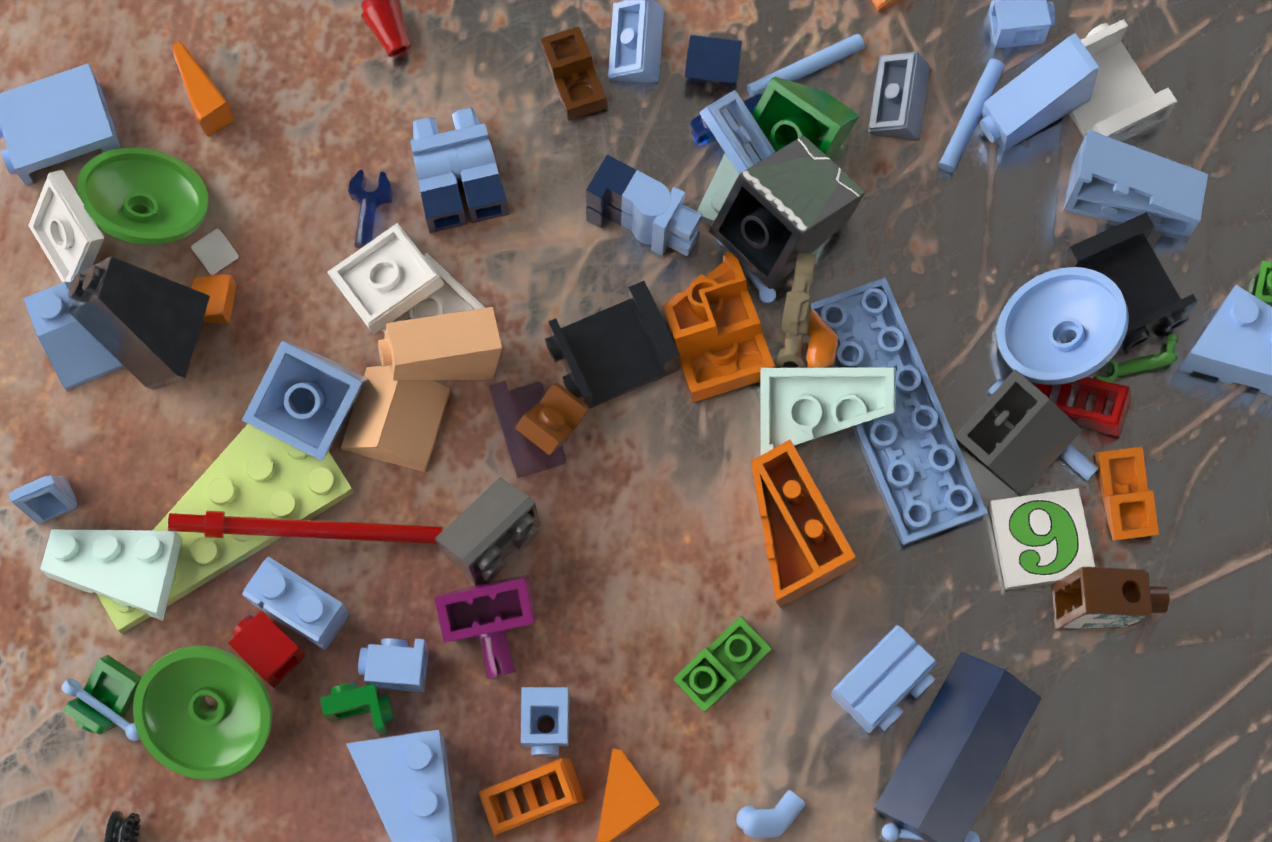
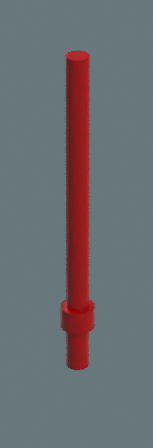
[168,510,442,544]

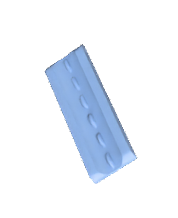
[811,277,987,545]

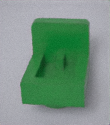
[64,655,142,734]
[320,683,394,737]

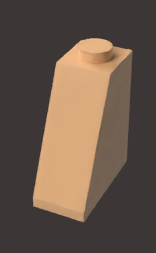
[378,307,502,381]

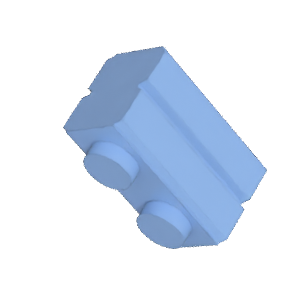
[242,557,350,651]
[830,625,937,733]

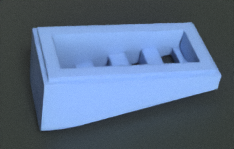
[8,475,79,524]

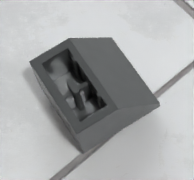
[954,369,1082,496]
[435,477,540,586]

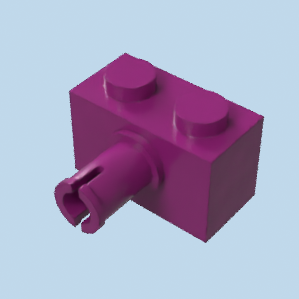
[434,574,537,678]

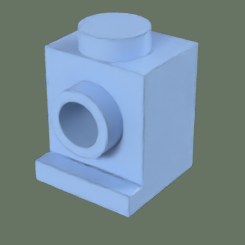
[988,0,1056,49]
[358,638,429,692]
[521,687,570,758]

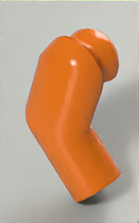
[806,309,838,368]

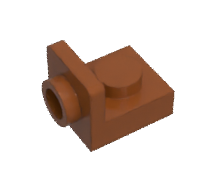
[515,383,589,455]

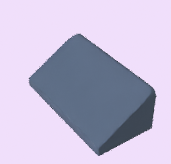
[868,52,930,140]

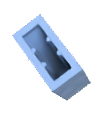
[980,33,1099,151]

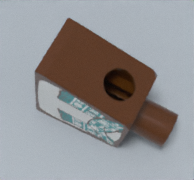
[1052,567,1170,630]

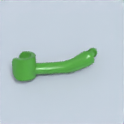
[1093,334,1179,383]

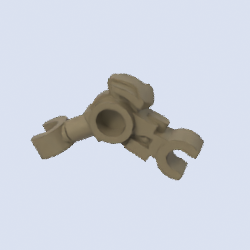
[774,252,816,368]

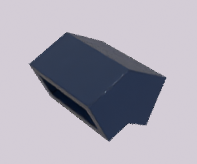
[684,35,742,83]

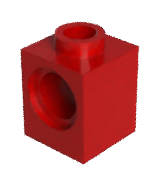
[228,611,306,688]

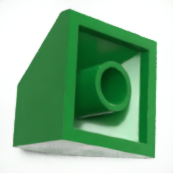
[749,76,860,161]

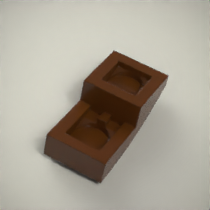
[540,26,608,121]

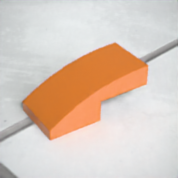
[1094,446,1159,540]

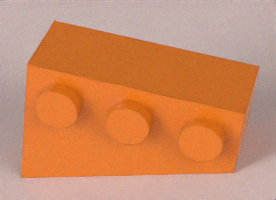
[751,440,859,608]

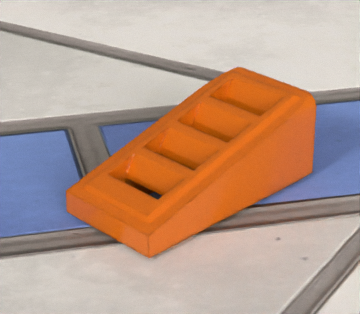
[172,41,234,136]
[478,758,585,836]

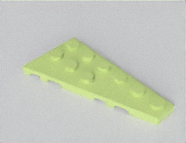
[96,424,354,634]

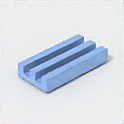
[699,90,776,174]

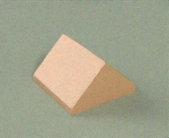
[341,366,451,472]

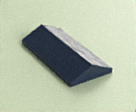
[873,652,1042,842]

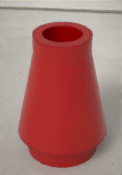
[361,0,411,57]

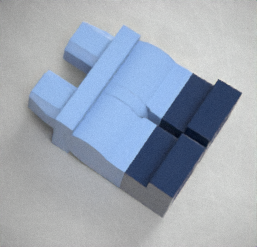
[410,107,509,233]
[586,154,702,256]

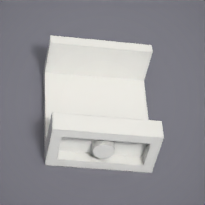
[1069,19,1177,142]

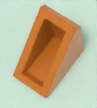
[597,748,660,842]

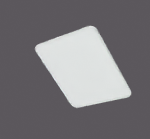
[191,229,239,275]

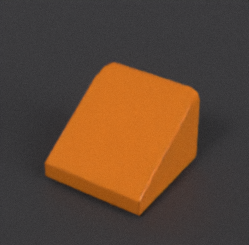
[192,274,237,325]

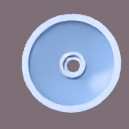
[997,267,1129,385]

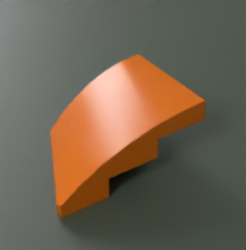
[663,251,775,402]

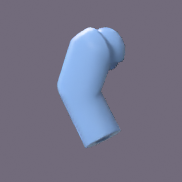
[736,790,806,839]

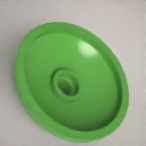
[76,147,209,245]
[133,646,272,779]

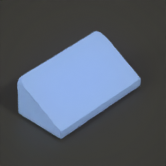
[608,0,664,83]

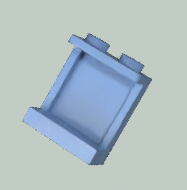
[0,63,121,185]

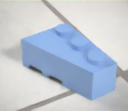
[1063,129,1208,237]
[1178,285,1272,396]
[346,730,457,842]

